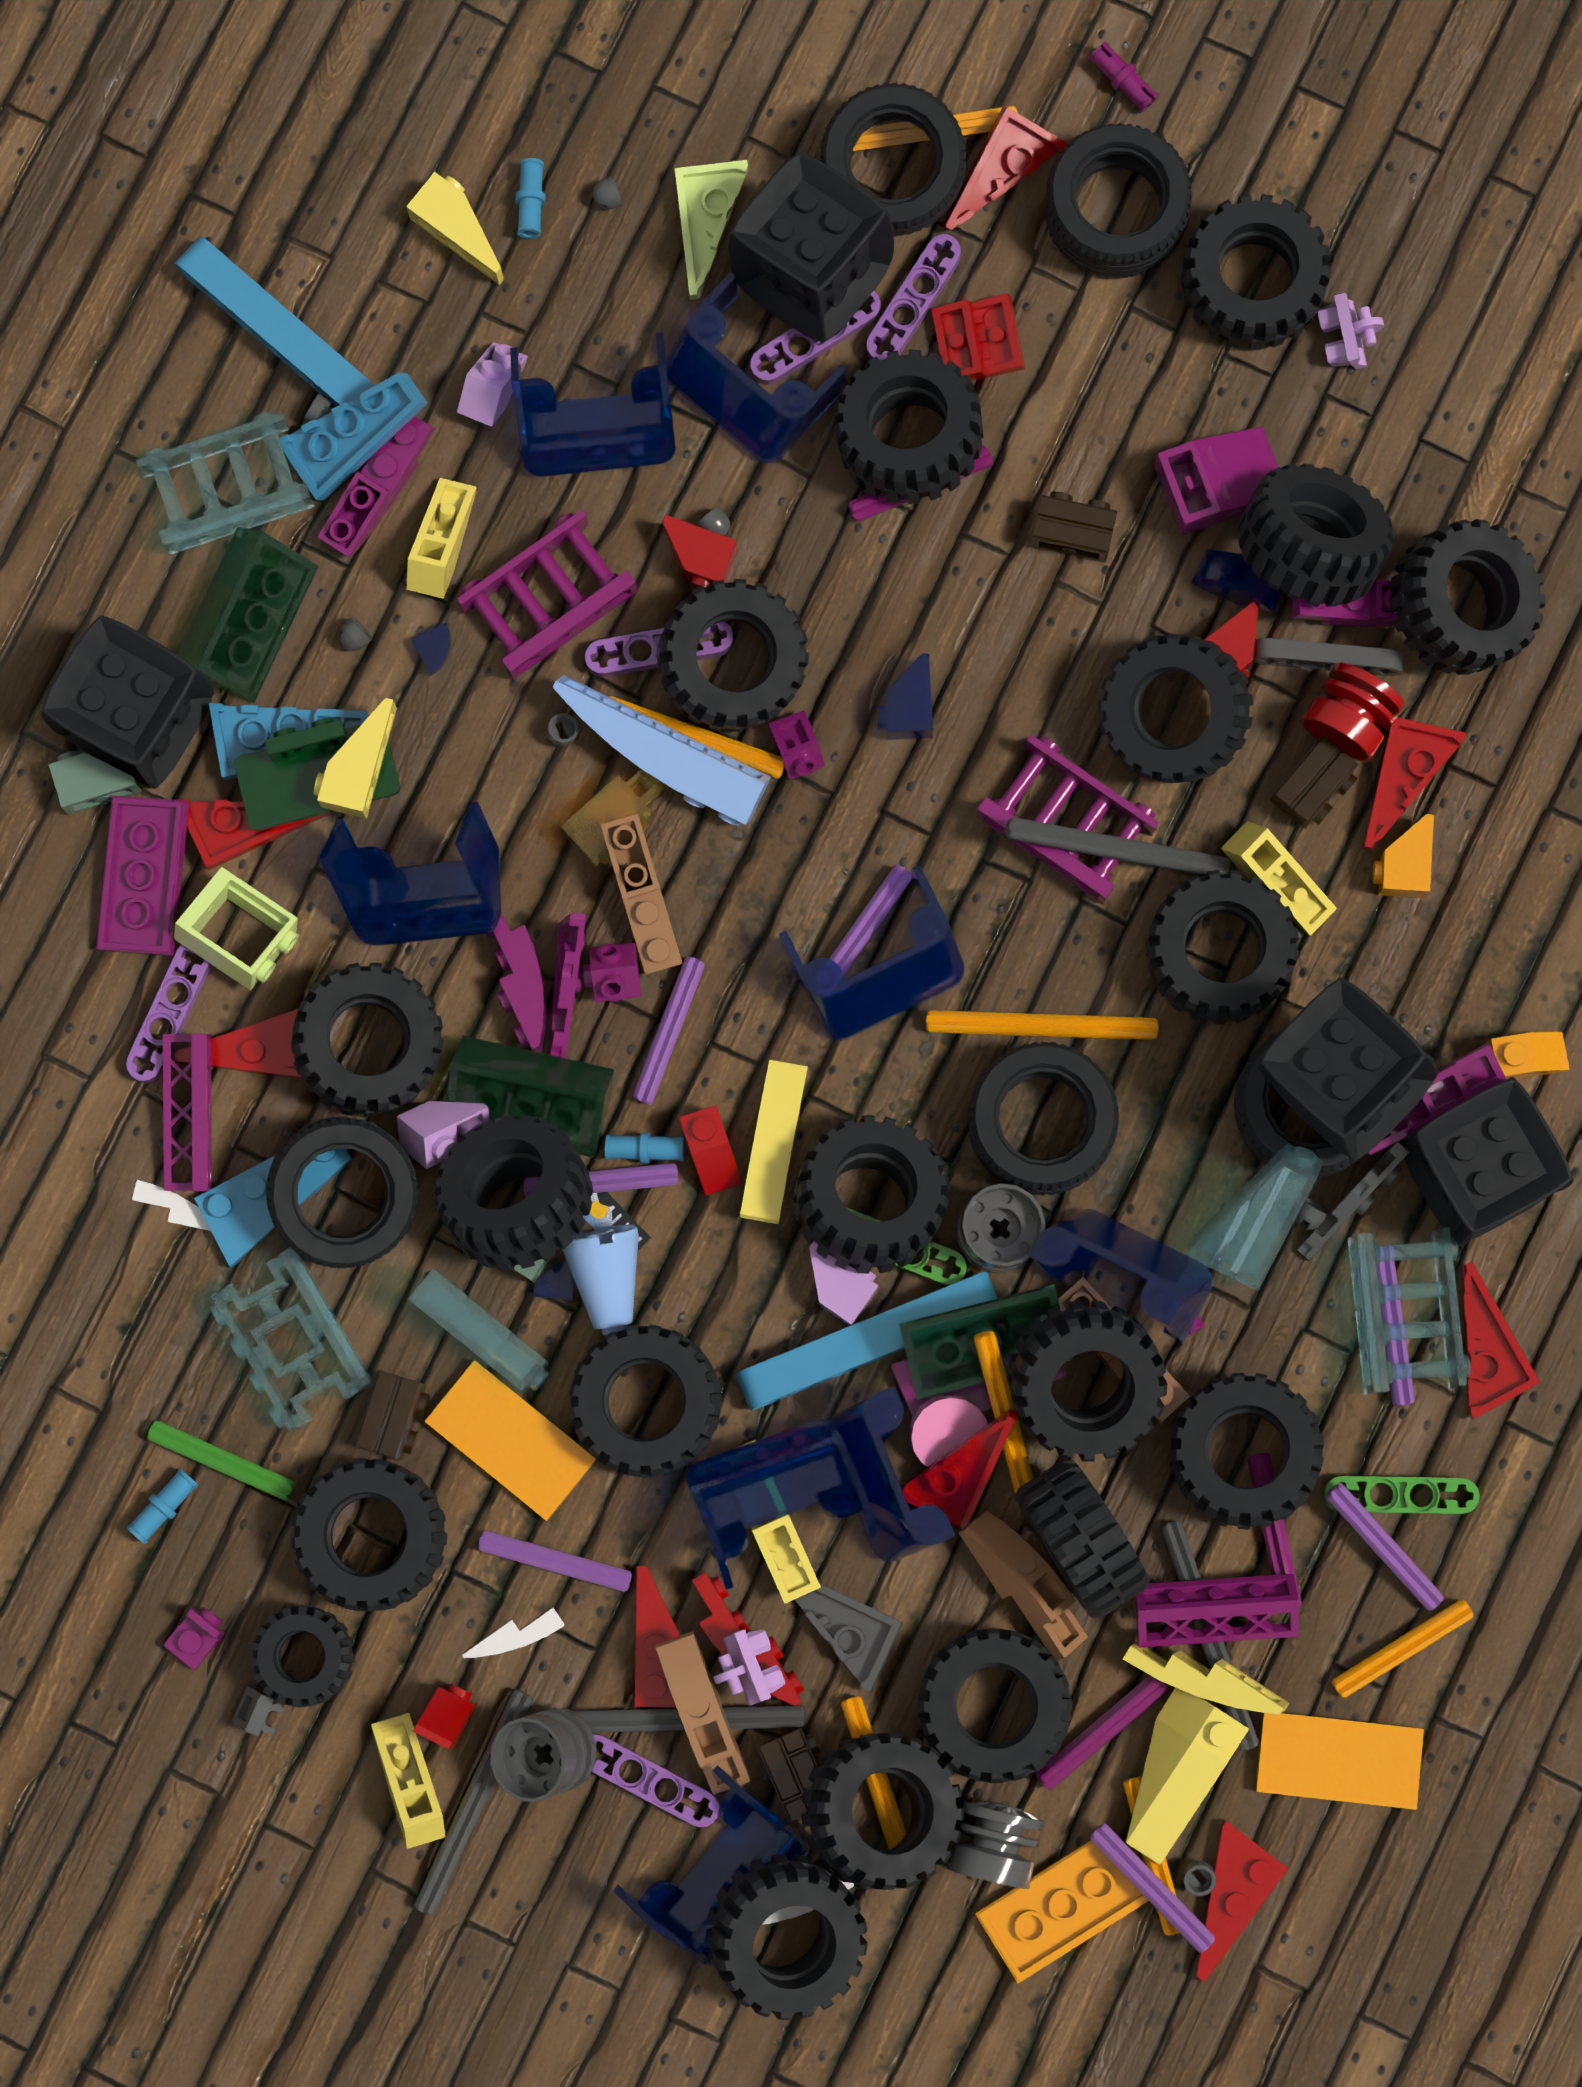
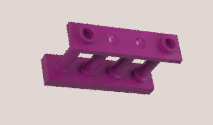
[457,510,638,680]
[976,734,1159,904]

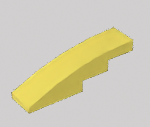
[740,1060,808,1224]
[719,1439,821,1604]
[1123,1642,1290,1715]

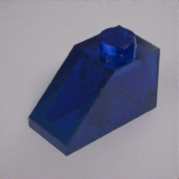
[1191,549,1283,613]
[877,654,933,740]

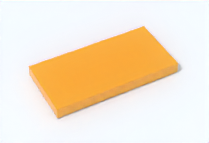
[424,1360,597,1521]
[1255,1713,1424,1810]
[975,1840,1149,1983]

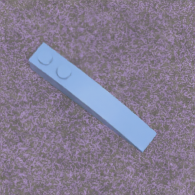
[553,675,771,825]

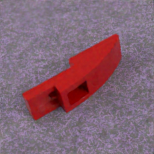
[692,1572,804,1706]

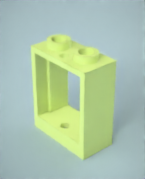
[174,867,299,991]

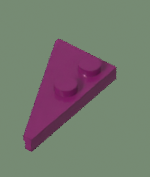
[549,913,586,1060]

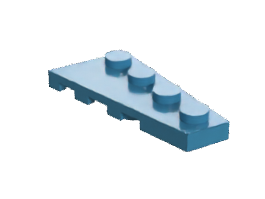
[276,372,428,501]
[209,703,369,780]
[194,1149,353,1268]

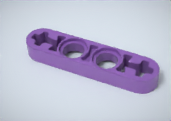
[867,234,961,361]
[750,291,881,385]
[585,621,733,677]
[126,945,212,1083]
[592,1734,720,1827]

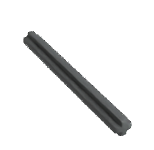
[1005,817,1230,876]
[1161,1520,1259,1751]
[414,1690,533,1915]
[572,1706,805,1733]

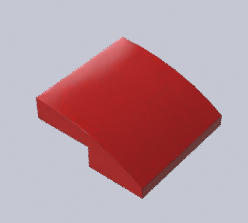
[931,293,1025,380]

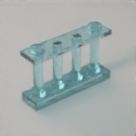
[136,412,315,555]
[1347,1227,1471,1396]

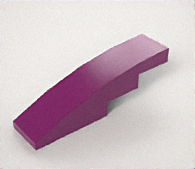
[1368,1043,1507,1155]

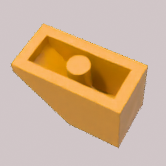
[1372,814,1434,898]
[1487,1032,1570,1081]

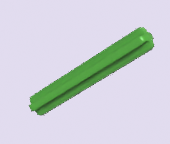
[147,1421,295,1500]

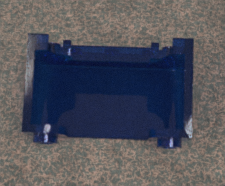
[1028,1209,1213,1343]
[827,1386,955,1562]

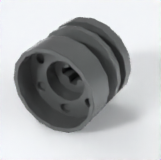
[955,1183,1045,1274]
[490,1708,596,1803]
[947,1800,1044,1889]

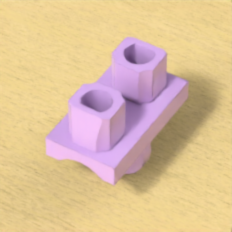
[1318,293,1384,370]
[713,1629,785,1706]

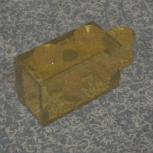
[561,769,664,867]

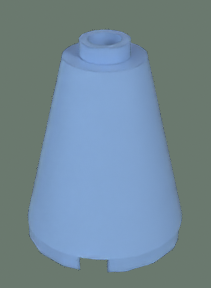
[561,1225,639,1335]

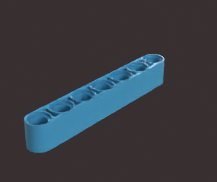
[174,236,375,407]
[735,1271,1002,1411]

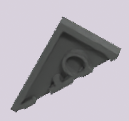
[1296,1142,1409,1261]
[794,1583,904,1693]

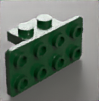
[234,718,401,831]

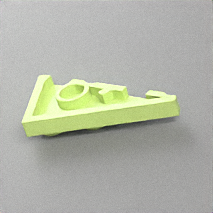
[675,160,748,300]

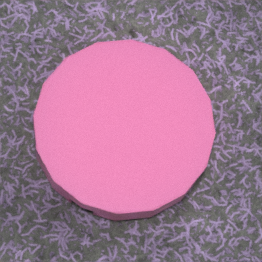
[910,1394,988,1467]

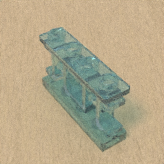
[210,1248,374,1432]

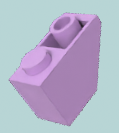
[457,342,528,427]
[397,1101,489,1169]
[809,1241,879,1326]

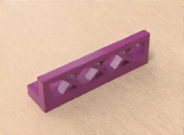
[163,1034,212,1191]
[1134,1574,1299,1648]

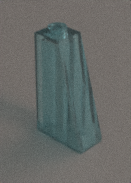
[1187,1143,1323,1291]
[408,1268,550,1394]

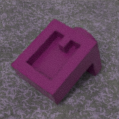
[768,710,825,779]
[163,1607,226,1670]

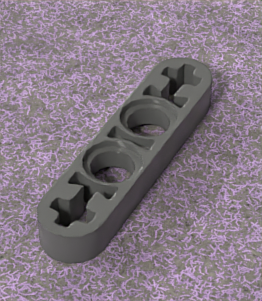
[1253,638,1404,676]

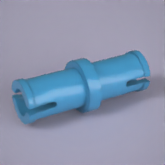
[515,158,546,239]
[605,1132,686,1164]
[126,1468,199,1544]

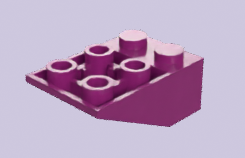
[1154,427,1278,536]

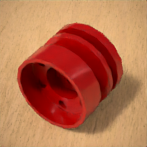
[1300,662,1405,762]

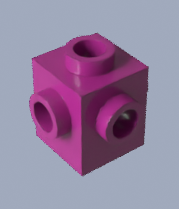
[583,943,642,1002]

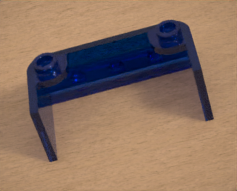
[664,271,846,463]
[510,332,676,476]
[319,802,501,946]
[779,865,965,1041]
[686,1419,878,1590]
[613,1765,809,1965]

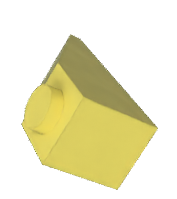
[406,172,504,285]
[406,478,477,599]
[314,698,397,819]
[1221,821,1337,936]
[371,1713,446,1849]

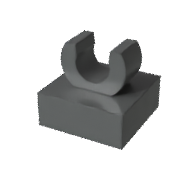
[231,1686,284,1736]

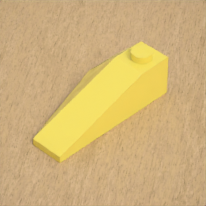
[1125,1687,1249,1865]

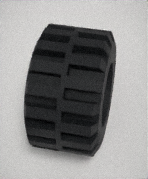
[250,1606,355,1707]

